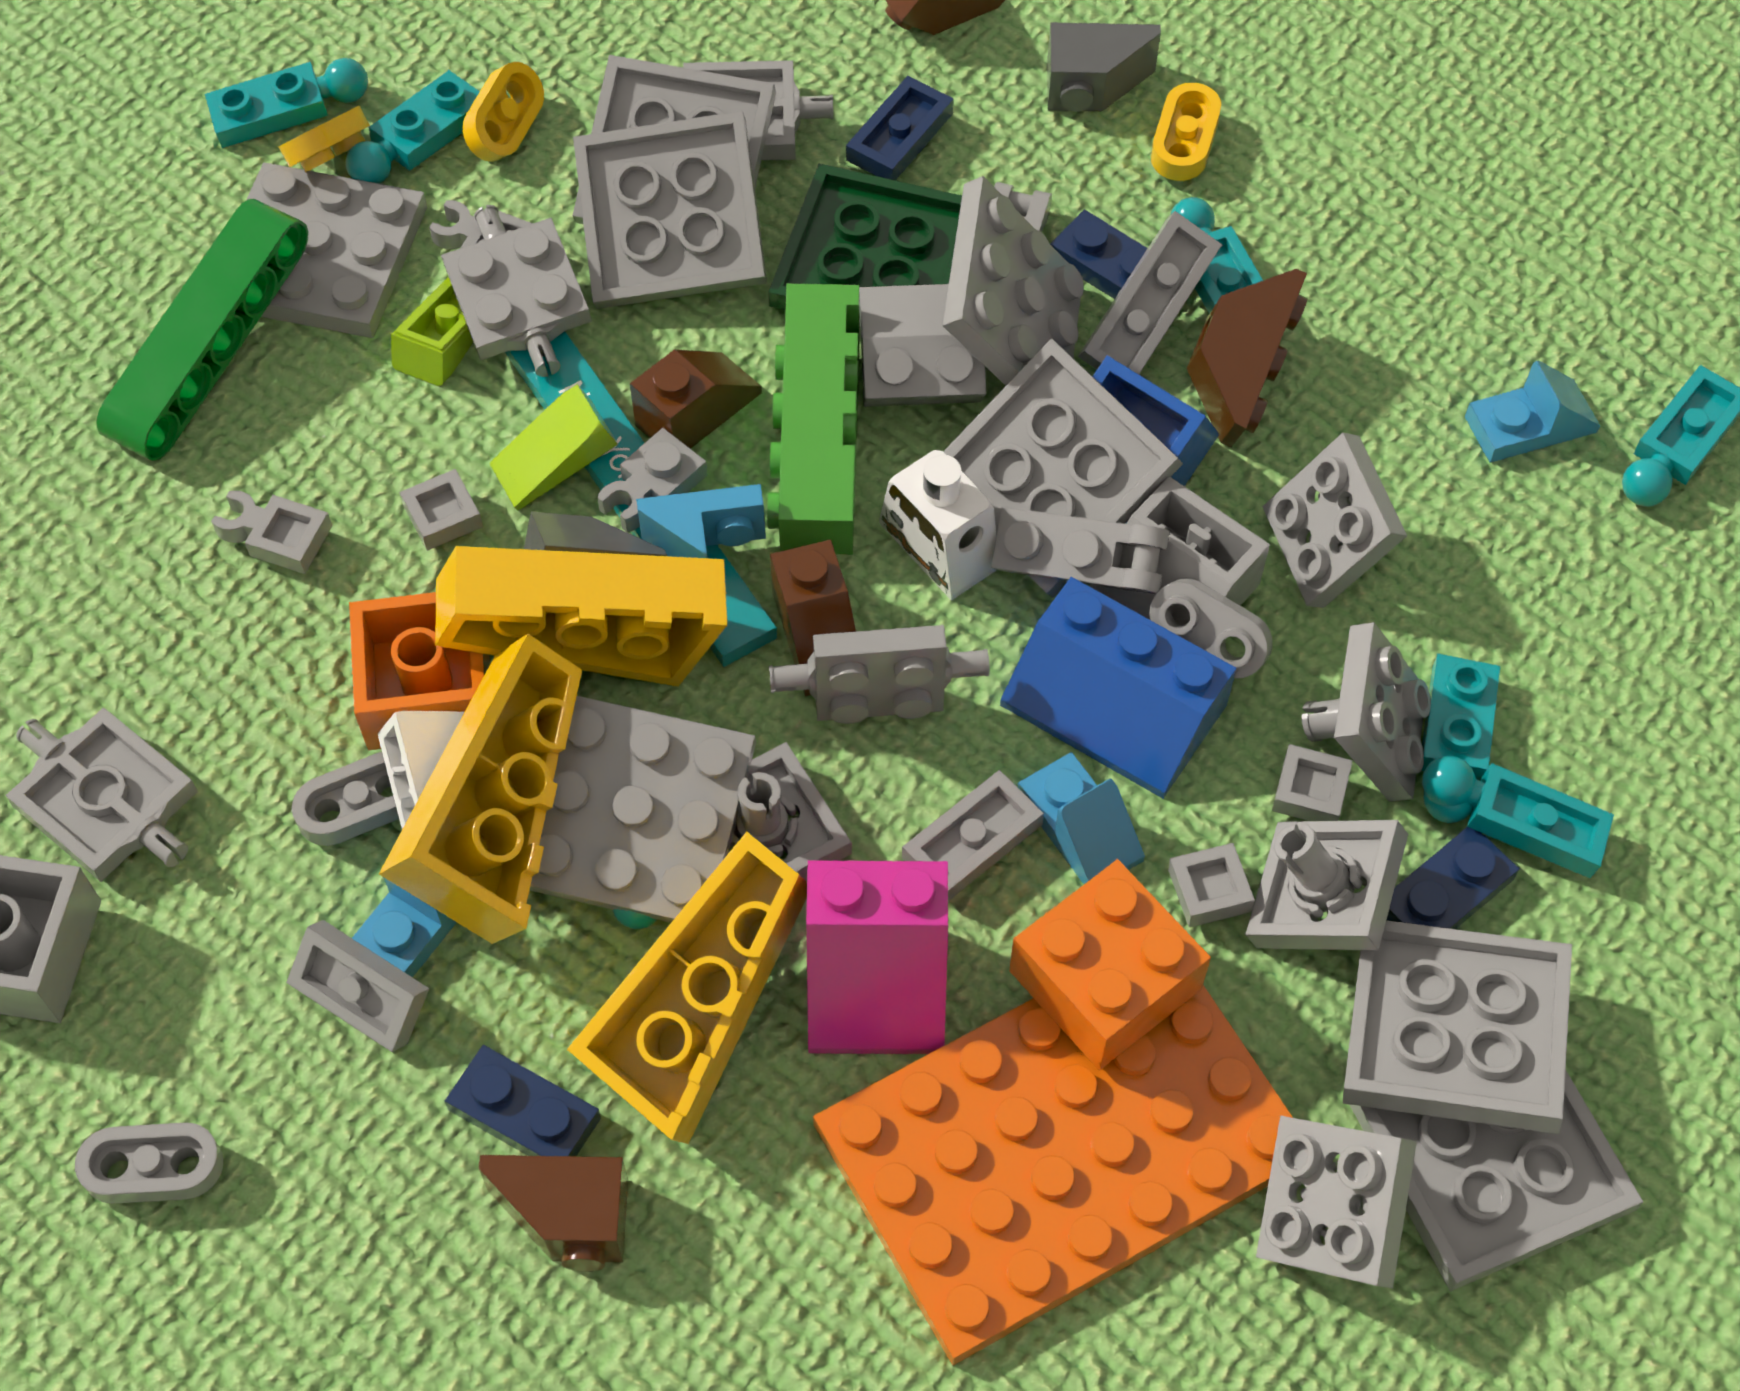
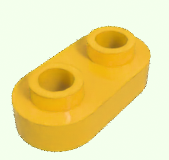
[463,62,544,162]
[1151,83,1221,181]
[278,106,370,173]

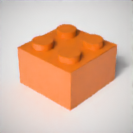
[349,592,491,751]
[1009,859,1211,1071]

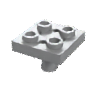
[1262,433,1407,608]
[1302,622,1431,801]
[728,742,852,879]
[1245,820,1408,950]
[1256,1116,1417,1288]

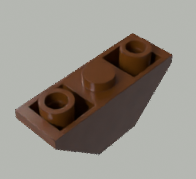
[1187,269,1308,448]

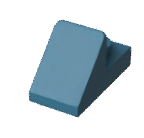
[1465,361,1600,463]
[636,484,766,558]
[1018,752,1145,884]
[352,877,457,978]

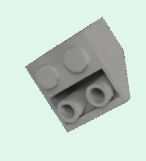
[1089,477,1270,624]

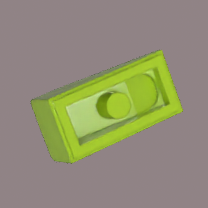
[391,277,473,386]
[489,384,618,511]

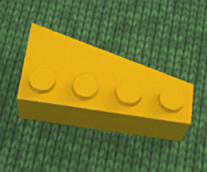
[435,546,727,687]
[379,634,582,944]
[567,832,807,1144]

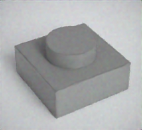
[399,469,483,551]
[1272,744,1353,821]
[1168,843,1255,928]

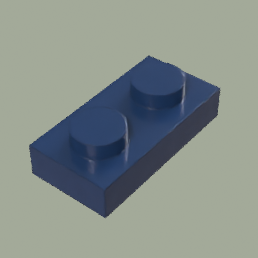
[846,75,954,180]
[1050,209,1148,299]
[1386,827,1520,929]
[444,1045,601,1156]

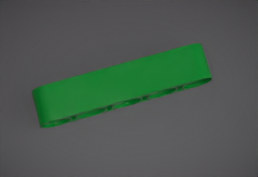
[96,199,309,461]

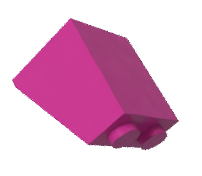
[806,860,948,1054]

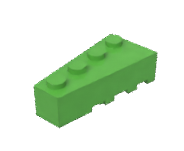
[767,283,860,555]

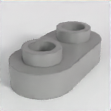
[1149,578,1272,678]
[292,752,399,846]
[75,1123,223,1203]

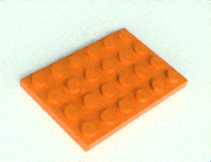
[813,985,1293,1366]

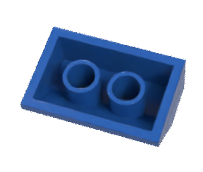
[1000,577,1237,799]

